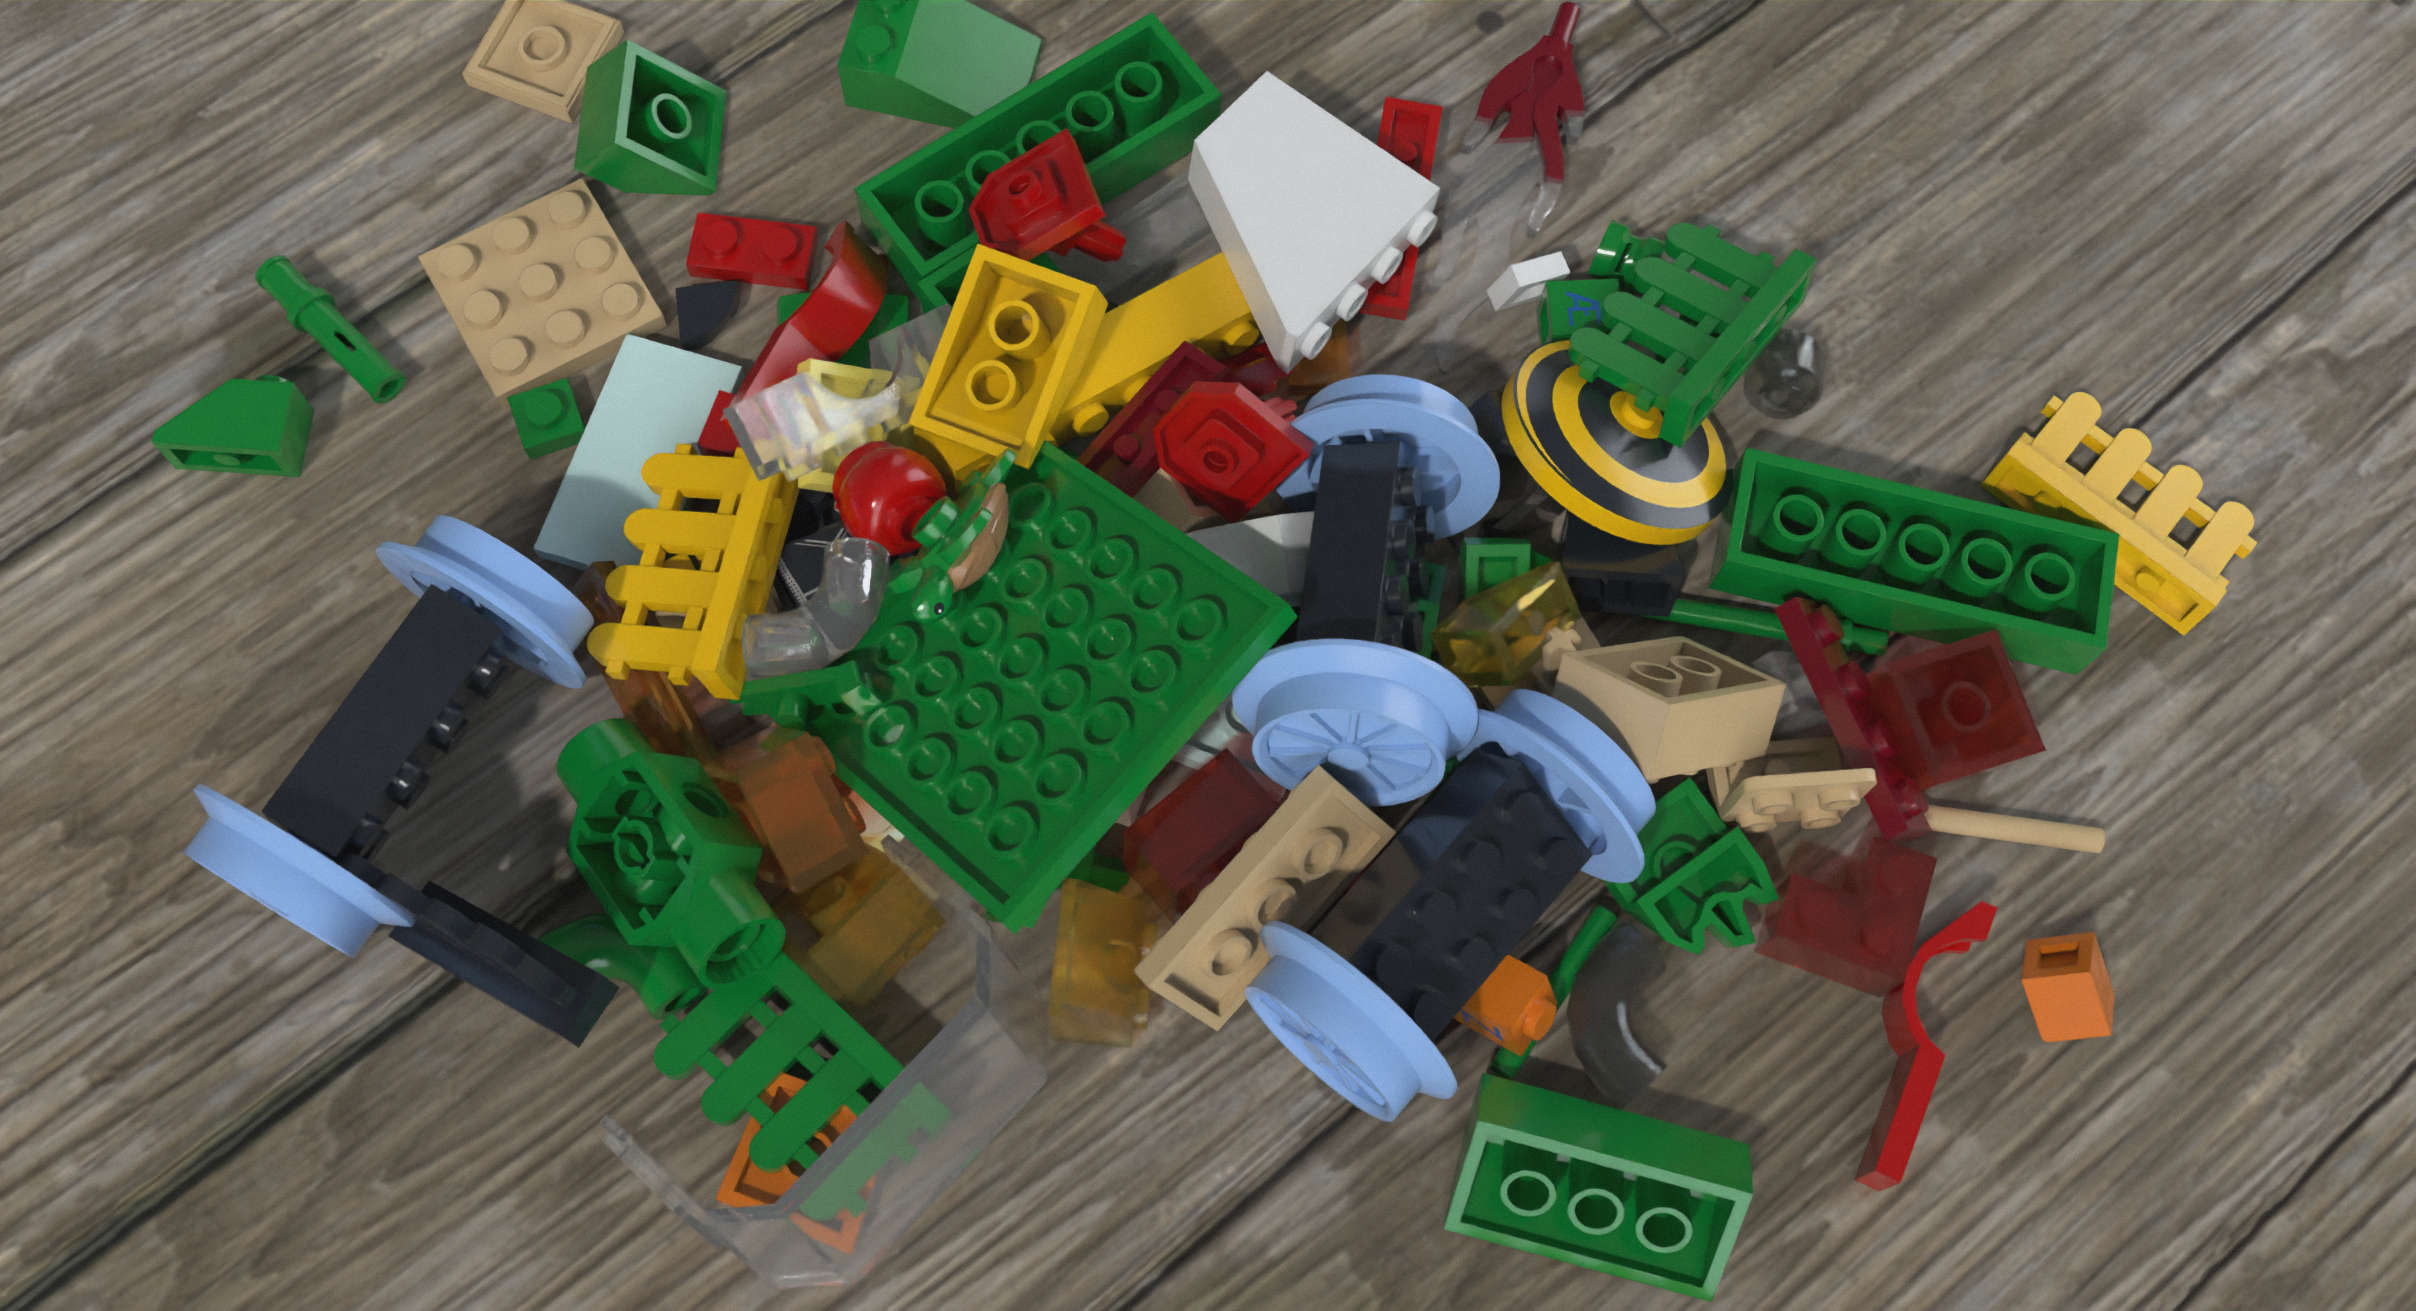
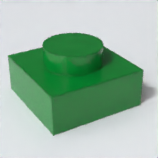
[507,377,586,460]

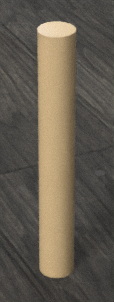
[1924,805,2105,854]

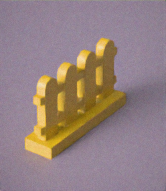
[1980,392,2258,636]
[587,437,800,700]

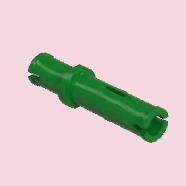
[255,255,406,404]

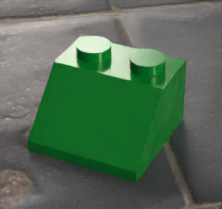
[574,39,726,196]

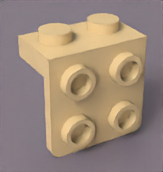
[1706,737,1877,834]

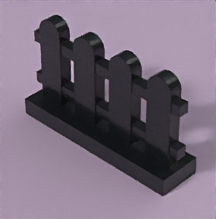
[336,849,620,1048]

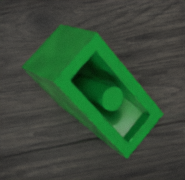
[152,375,314,477]

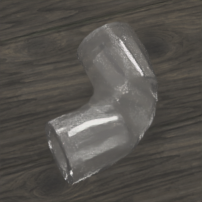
[742,537,890,679]

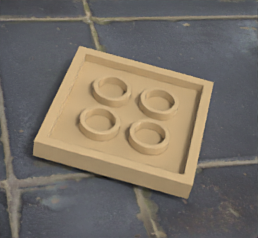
[418,178,667,409]

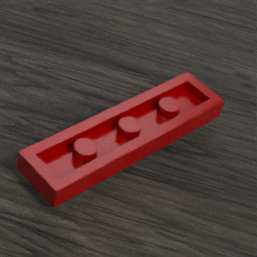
[1357,96,1443,321]

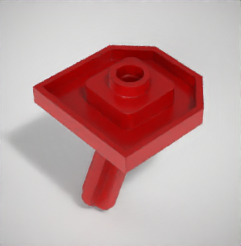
[969,128,1127,263]
[1153,381,1315,524]

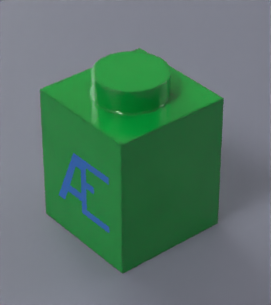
[1536,279,1620,345]

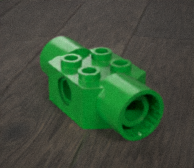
[556,718,786,989]

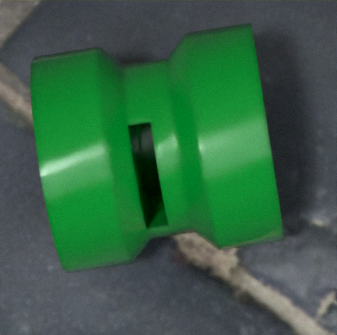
[1587,219,1665,298]

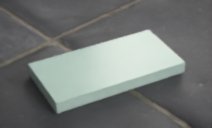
[533,334,745,577]

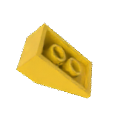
[908,244,1108,469]

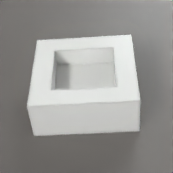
[1487,251,1570,311]

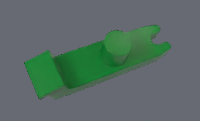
[728,660,883,729]

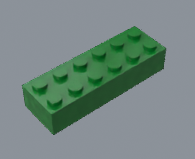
[854,12,1222,301]
[1708,448,2120,675]

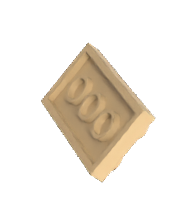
[1133,764,1396,1031]

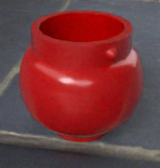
[832,441,948,556]

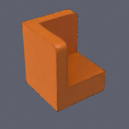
[2021,932,2115,1042]

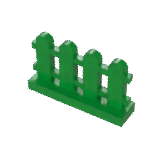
[1568,223,1817,448]
[653,950,951,1221]

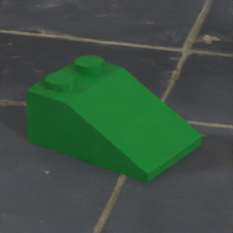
[837,0,1042,129]

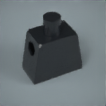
[1550,509,1684,617]

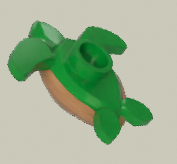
[884,448,1017,623]

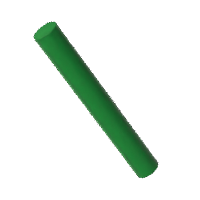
[1489,905,1617,1080]

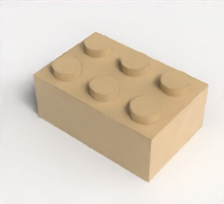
[1552,636,1786,784]

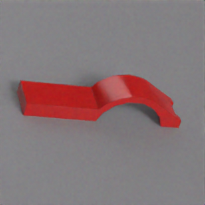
[720,220,889,450]
[1855,901,1998,1192]

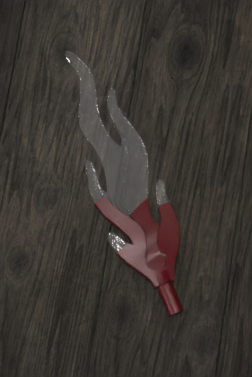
[1426,2,1584,375]

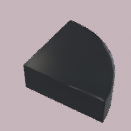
[675,280,739,351]

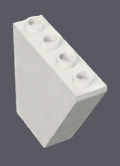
[1188,71,1440,374]

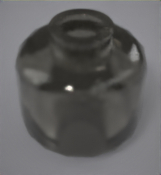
[1743,328,1825,420]

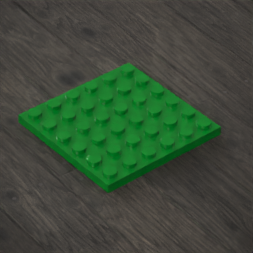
[768,440,1298,935]

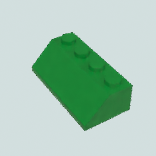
[1443,1073,1754,1302]

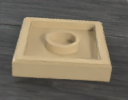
[462,0,624,123]

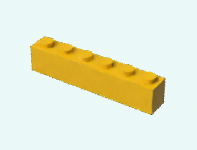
[914,252,1259,502]

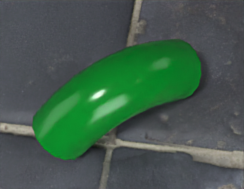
[537,913,709,1020]

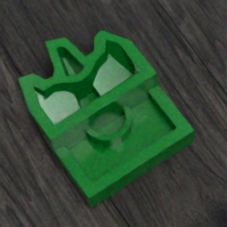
[1601,777,1779,955]

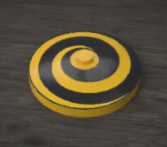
[1501,339,1733,545]

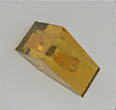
[1430,561,1582,687]

